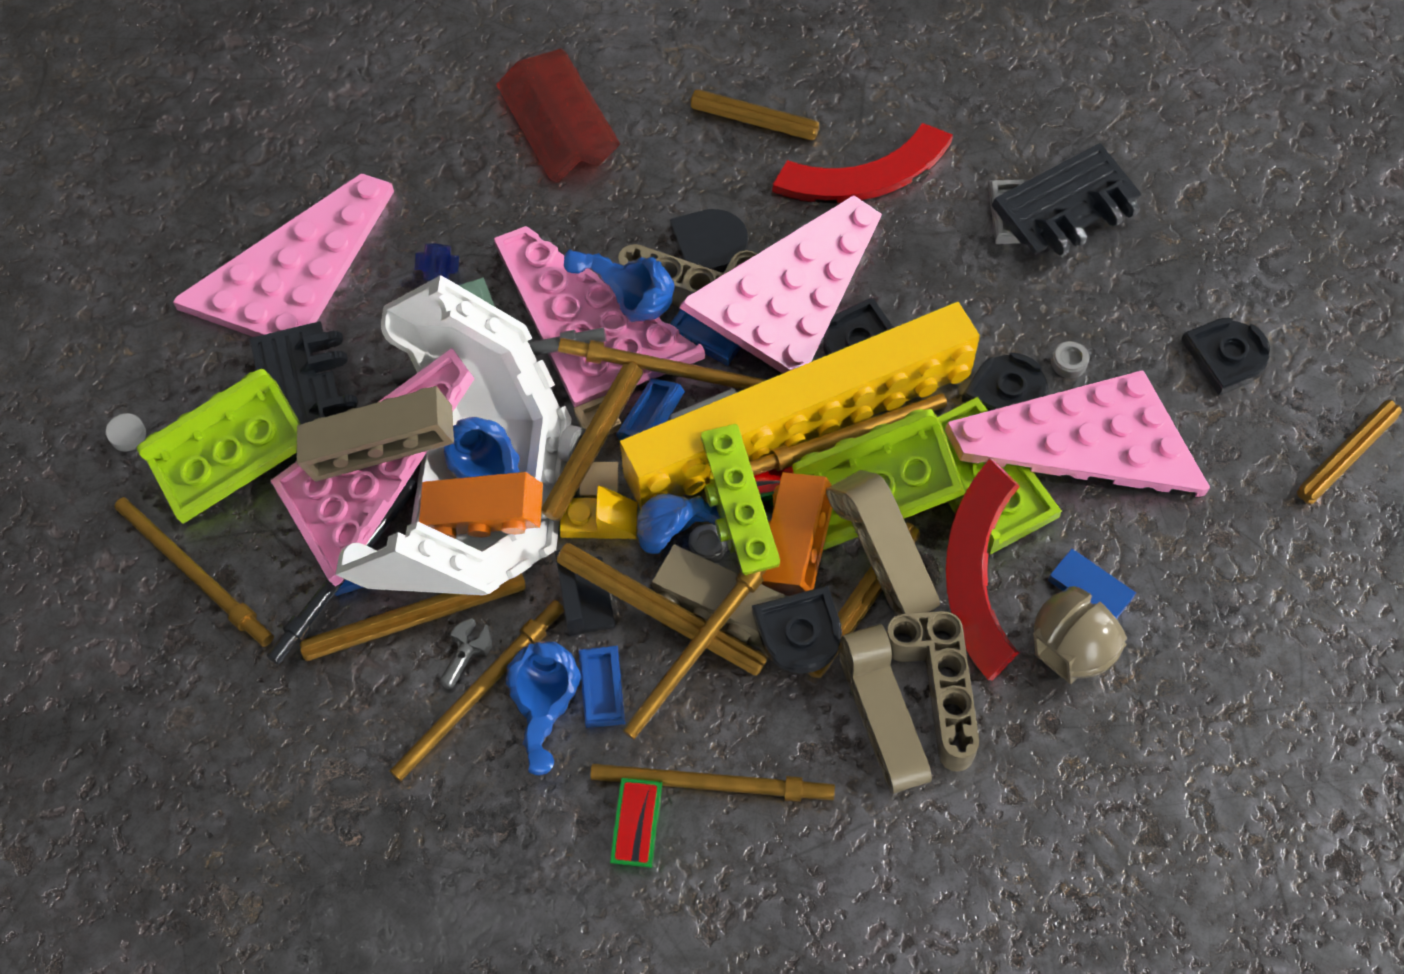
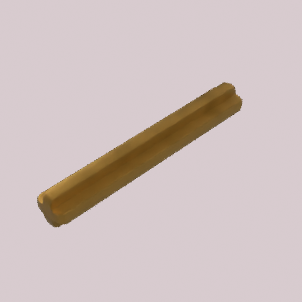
[691,89,819,140]
[1297,400,1402,504]

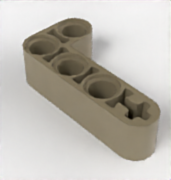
[618,244,757,307]
[826,470,940,616]
[887,611,979,772]
[839,624,932,794]

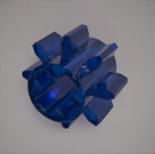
[414,243,459,281]

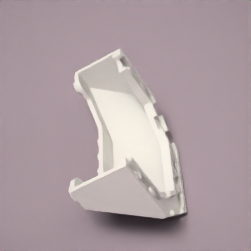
[336,275,572,595]

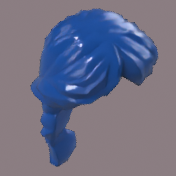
[563,249,675,322]
[444,417,520,478]
[637,494,720,554]
[505,641,581,776]

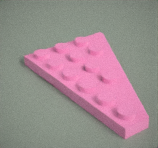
[173,173,394,337]
[679,196,882,373]
[494,226,705,407]
[271,348,474,586]
[945,370,1210,497]

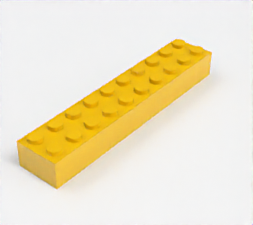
[620,302,980,510]

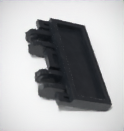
[991,143,1142,256]
[249,321,358,473]

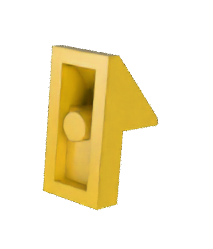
[560,486,638,539]

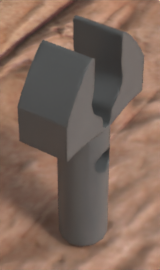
[439,618,492,689]

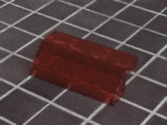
[496,48,620,183]

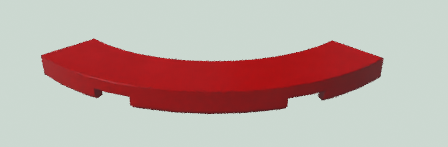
[772,123,953,203]
[946,458,1020,681]

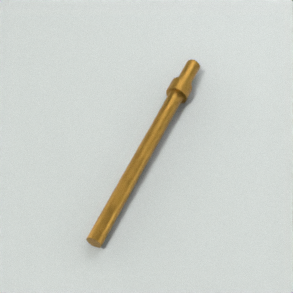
[558,337,766,390]
[750,393,947,476]
[114,497,274,647]
[622,552,779,740]
[389,600,565,782]
[591,764,835,802]

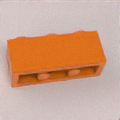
[419,472,543,539]
[761,472,833,596]

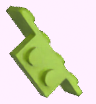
[701,424,780,575]

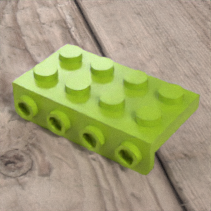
[136,369,300,524]
[938,397,1062,555]
[792,409,965,550]

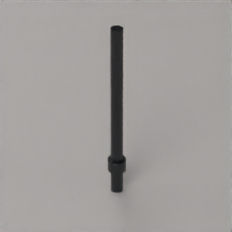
[267,478,417,665]

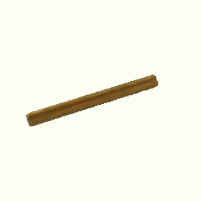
[557,543,767,675]
[299,573,526,661]

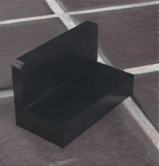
[555,550,615,636]

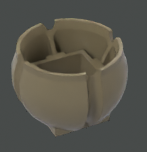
[1033,586,1127,684]

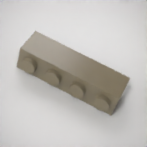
[297,386,454,482]
[652,544,786,655]

